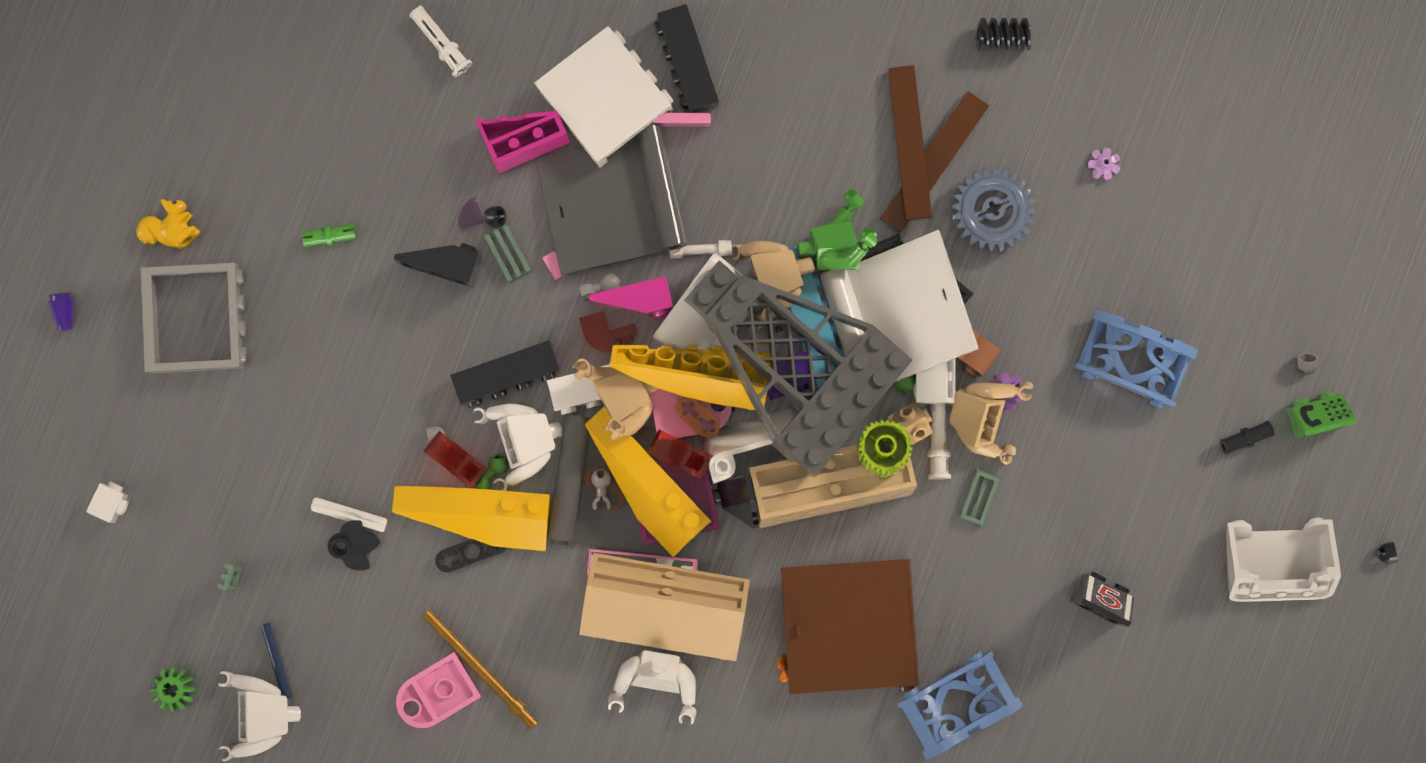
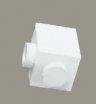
[86,481,129,523]

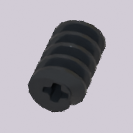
[976,18,1031,51]

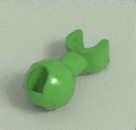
[470,454,509,489]

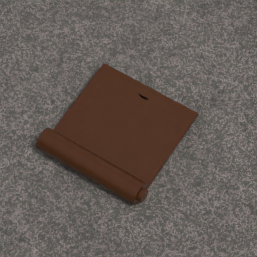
[781,559,919,694]

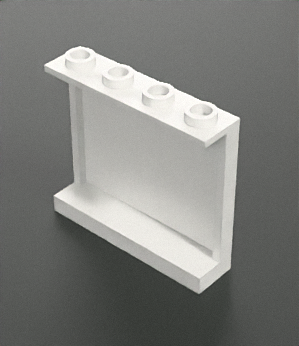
[534,26,673,168]

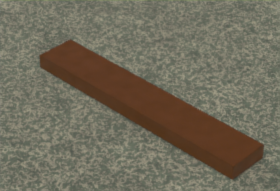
[888,65,932,221]
[879,91,989,233]

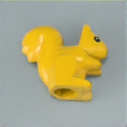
[136,199,201,249]

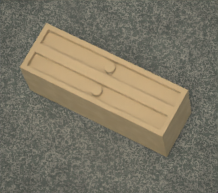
[748,443,917,528]
[579,553,750,661]

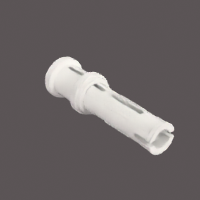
[409,6,473,78]
[927,404,951,480]

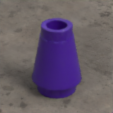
[48,292,74,331]

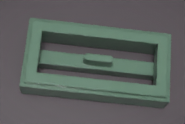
[484,224,531,283]
[958,469,1001,527]
[217,563,243,591]

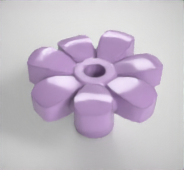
[1087,147,1121,181]

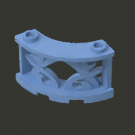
[1074,309,1199,409]
[897,651,1023,760]

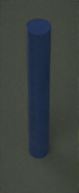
[260,622,293,699]

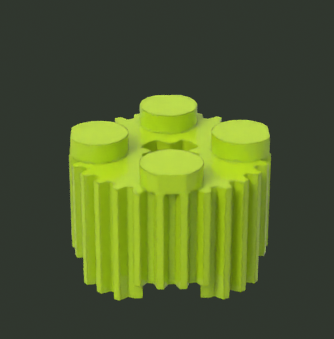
[857,420,912,477]

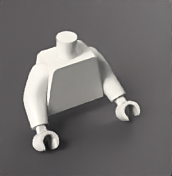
[473,404,563,491]
[608,650,697,724]
[218,671,301,761]

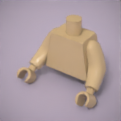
[732,241,815,329]
[572,359,659,440]
[948,381,1033,465]

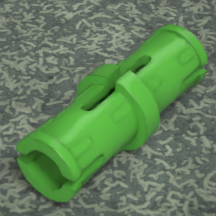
[302,223,356,248]

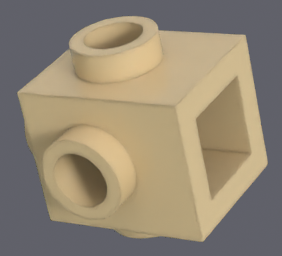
[888,401,933,445]

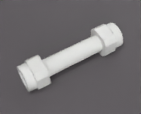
[669,240,732,259]

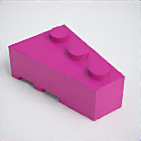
[475,111,570,174]

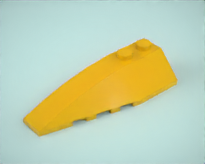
[610,345,771,410]
[585,407,712,557]
[392,486,551,551]

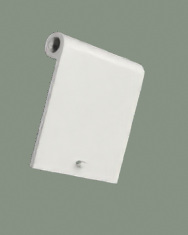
[819,230,979,382]

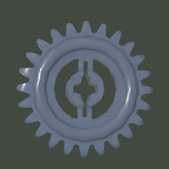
[950,167,1036,252]

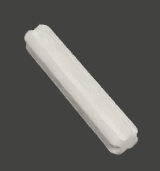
[311,497,387,532]

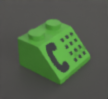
[1286,391,1357,439]

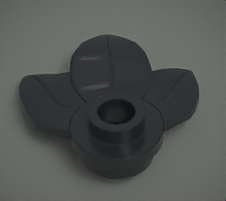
[327,520,380,570]

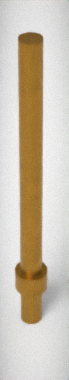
[422,610,539,730]

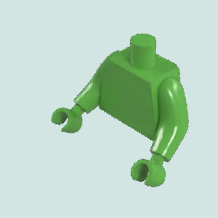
[797,189,877,270]

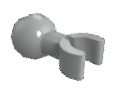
[579,274,620,301]
[591,468,612,510]

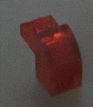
[579,310,638,353]
[647,429,713,479]
[423,430,487,488]

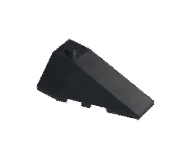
[713,474,759,529]

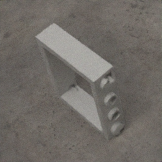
[140,263,247,374]

